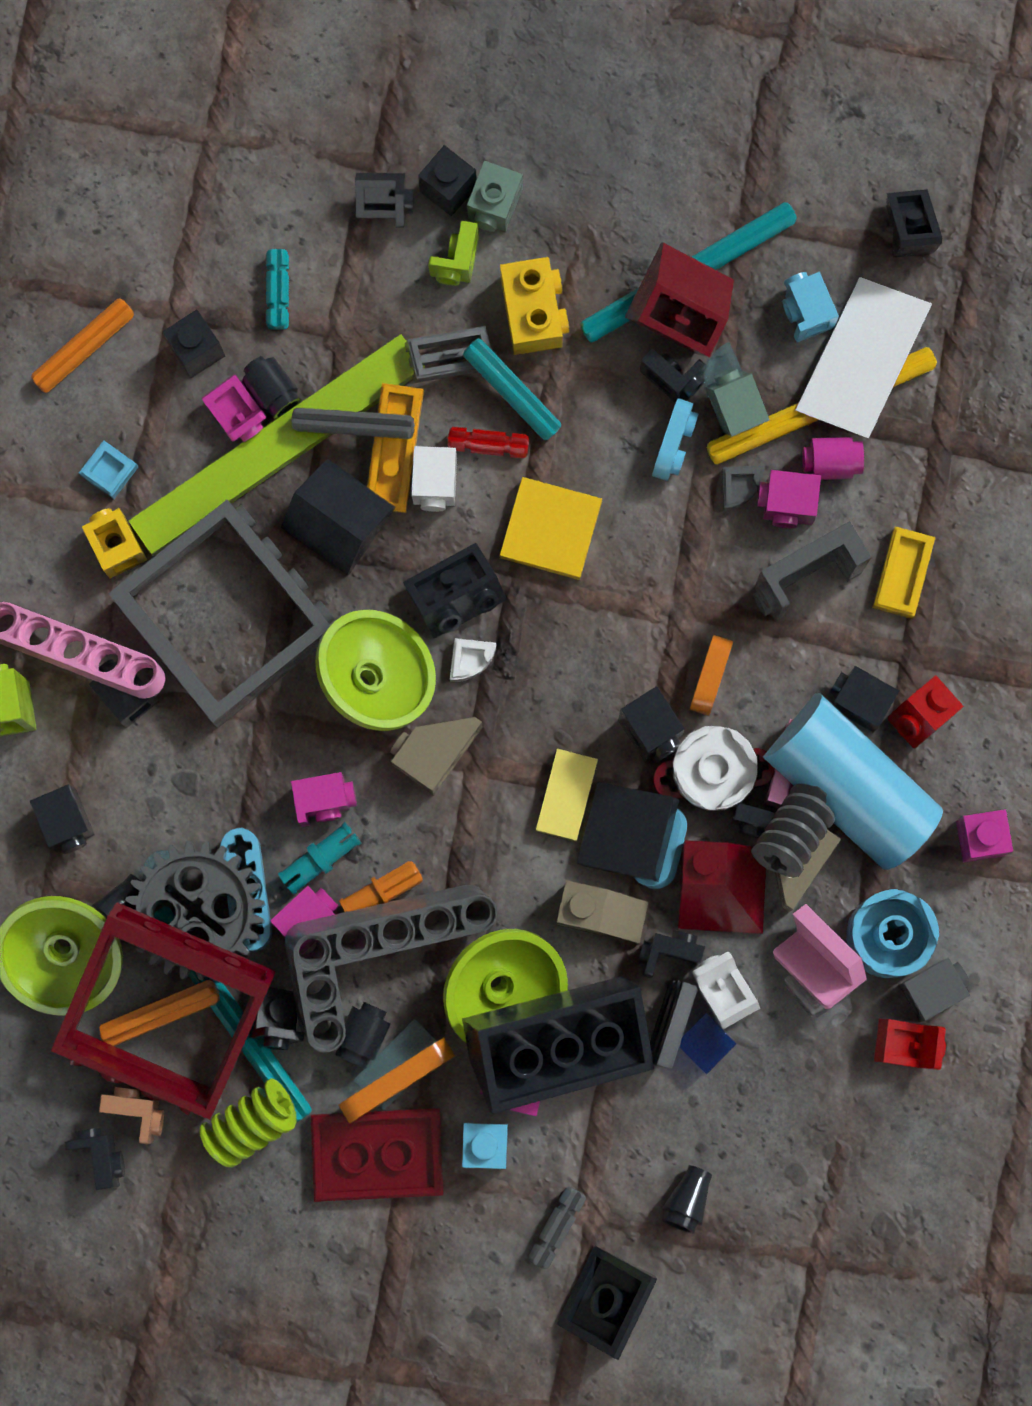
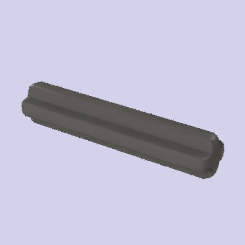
[291,408,415,439]

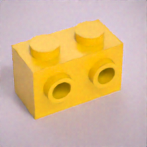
[500,257,569,355]

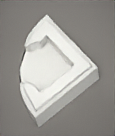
[450,638,496,682]

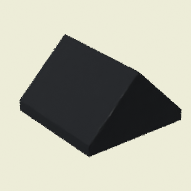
[281,459,396,575]
[557,1246,657,1360]

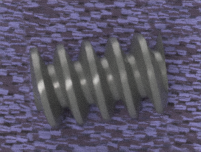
[751,784,835,878]

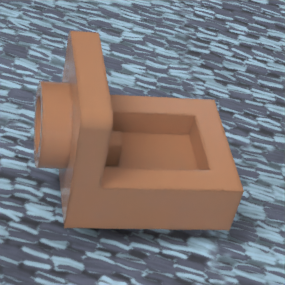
[99,1087,164,1144]

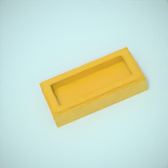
[872,526,935,619]

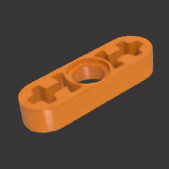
[338,1038,456,1124]

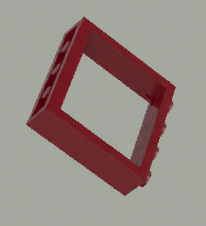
[51,902,276,1120]

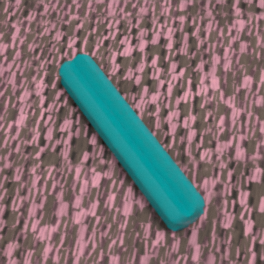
[463,338,562,440]

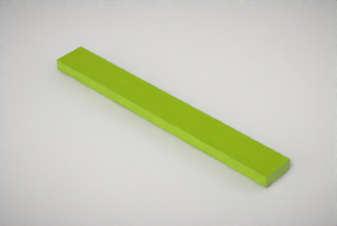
[129,334,425,557]

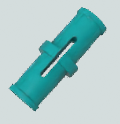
[278,822,362,895]

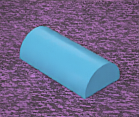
[763,693,943,870]

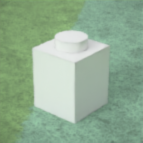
[412,446,457,512]

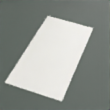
[796,277,932,438]

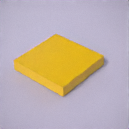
[500,477,602,580]

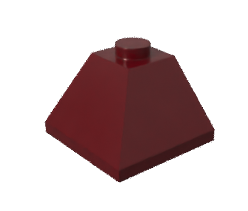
[678,840,766,934]

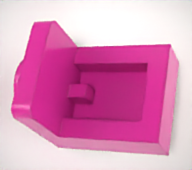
[201,373,266,442]

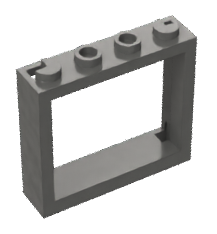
[108,500,334,728]

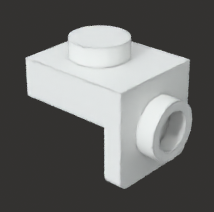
[692,952,760,1029]

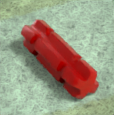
[447,426,529,458]

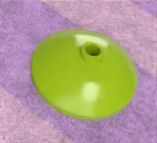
[315,610,436,731]
[0,896,123,1016]
[443,929,568,1043]

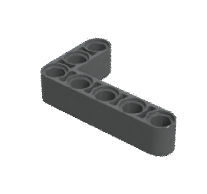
[285,885,497,1053]

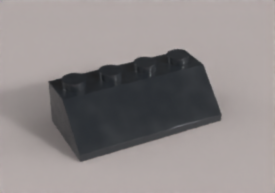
[462,976,654,1114]

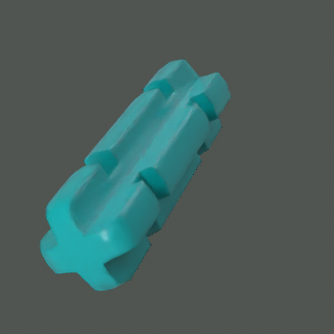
[266,249,289,330]

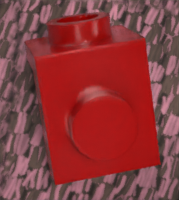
[888,675,964,748]
[874,1018,946,1070]

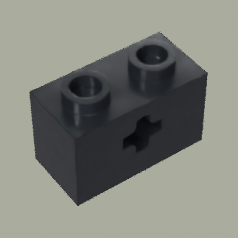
[618,686,685,763]

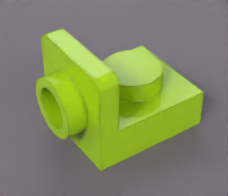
[428,221,479,286]

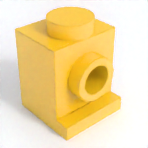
[82,508,147,578]

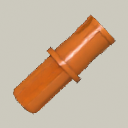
[339,861,423,912]

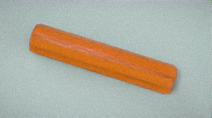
[31,298,134,393]
[99,980,220,1046]

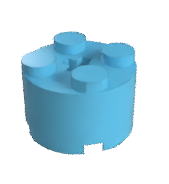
[847,889,939,978]

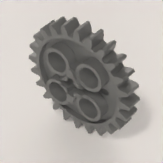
[125,841,265,980]

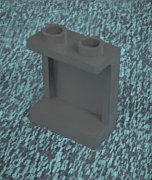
[753,521,871,622]

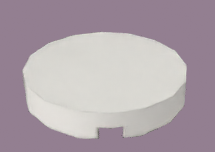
[673,726,757,811]

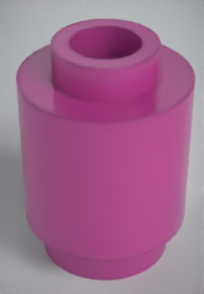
[802,437,864,480]

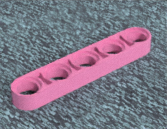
[0,602,165,699]

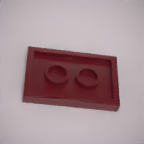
[311,1108,444,1202]

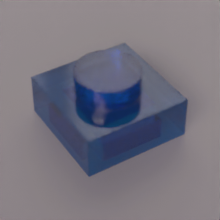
[679,1013,736,1075]

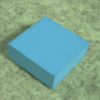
[79,440,138,499]

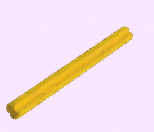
[707,347,937,464]

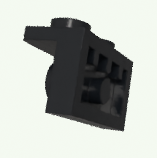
[403,543,506,638]

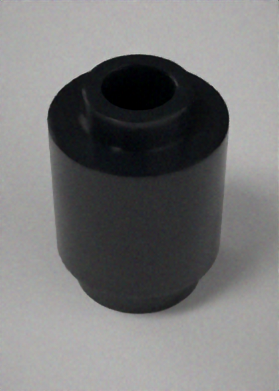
[241,356,301,420]
[335,1002,391,1069]

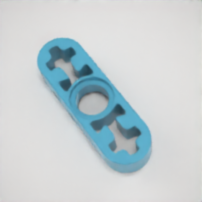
[220,828,272,952]

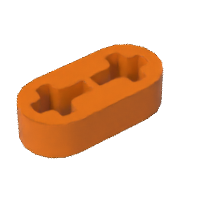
[689,635,733,716]

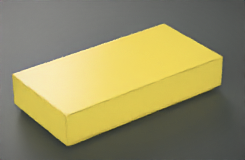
[536,749,598,842]

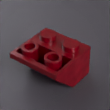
[625,242,734,358]

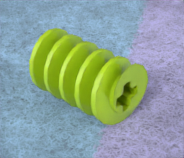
[200,1078,297,1168]

